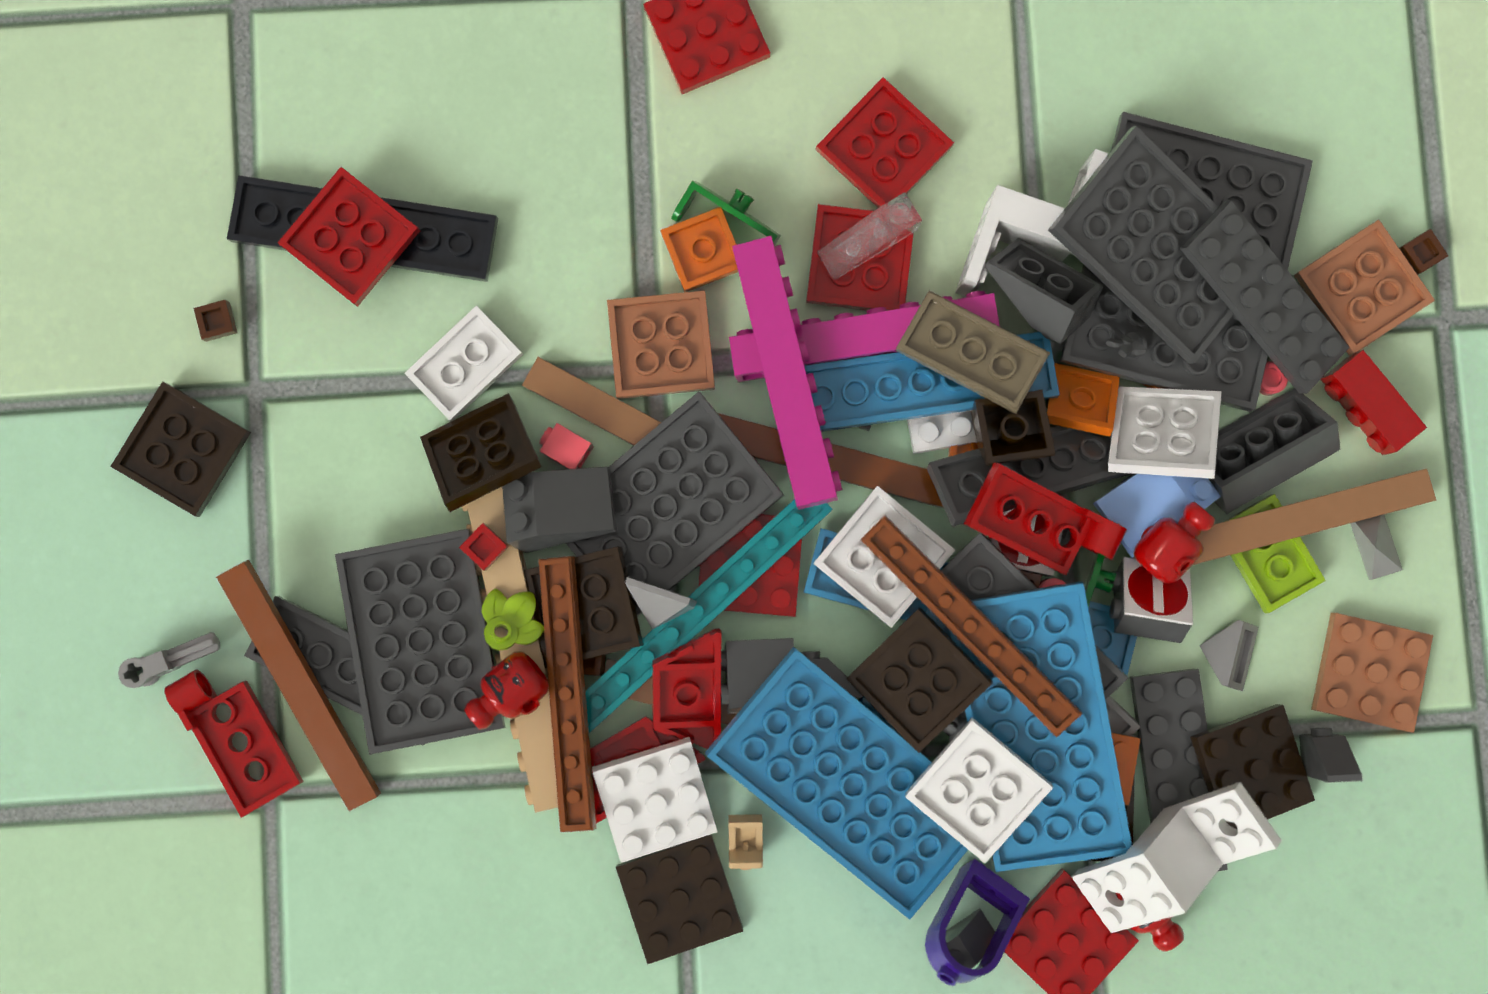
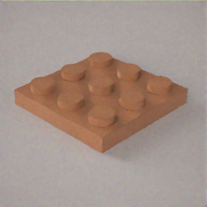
[1294,220,1435,356]
[607,290,715,399]
[1311,613,1433,733]

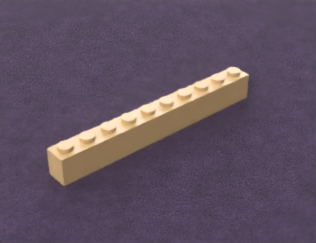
[462,487,558,813]

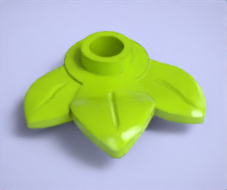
[482,588,544,650]

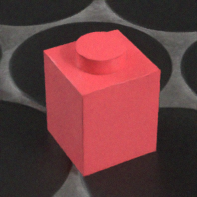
[539,423,594,469]

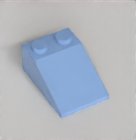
[1093,473,1221,558]

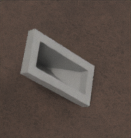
[1350,514,1403,580]
[625,577,697,630]
[1200,620,1259,691]

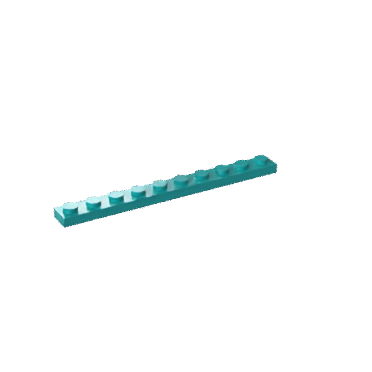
[585,499,833,733]

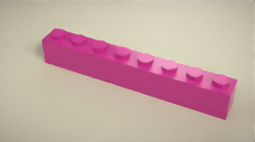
[732,236,842,510]
[729,291,1000,382]

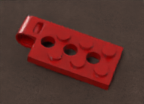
[964,462,1127,576]
[164,670,304,818]

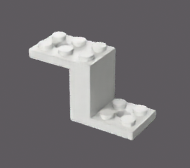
[955,149,1108,296]
[1072,782,1282,933]

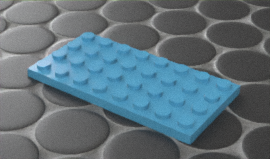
[950,581,1132,872]
[705,647,968,920]

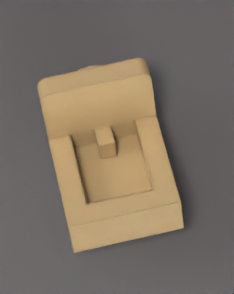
[729,814,763,870]

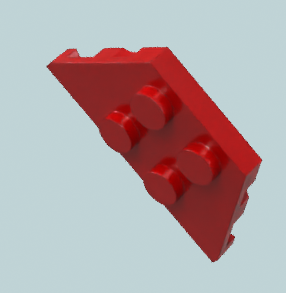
[652,628,721,749]
[590,716,706,824]

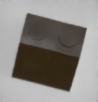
[971,390,1056,466]

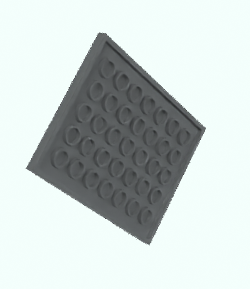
[1060,112,1313,412]

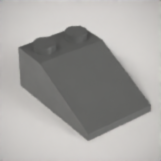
[985,238,1104,344]
[502,467,617,553]

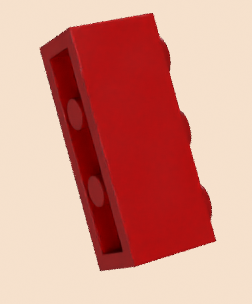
[1320,350,1427,455]

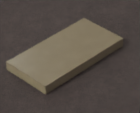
[896,291,1050,414]

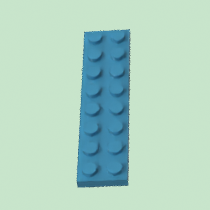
[804,332,1060,432]

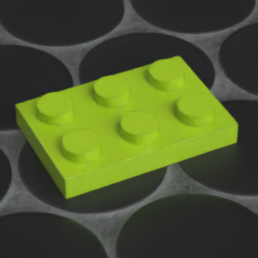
[1224,494,1326,613]

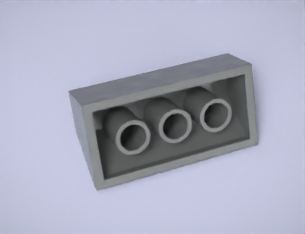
[1208,388,1341,514]

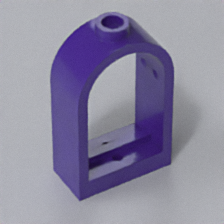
[925,859,1030,986]

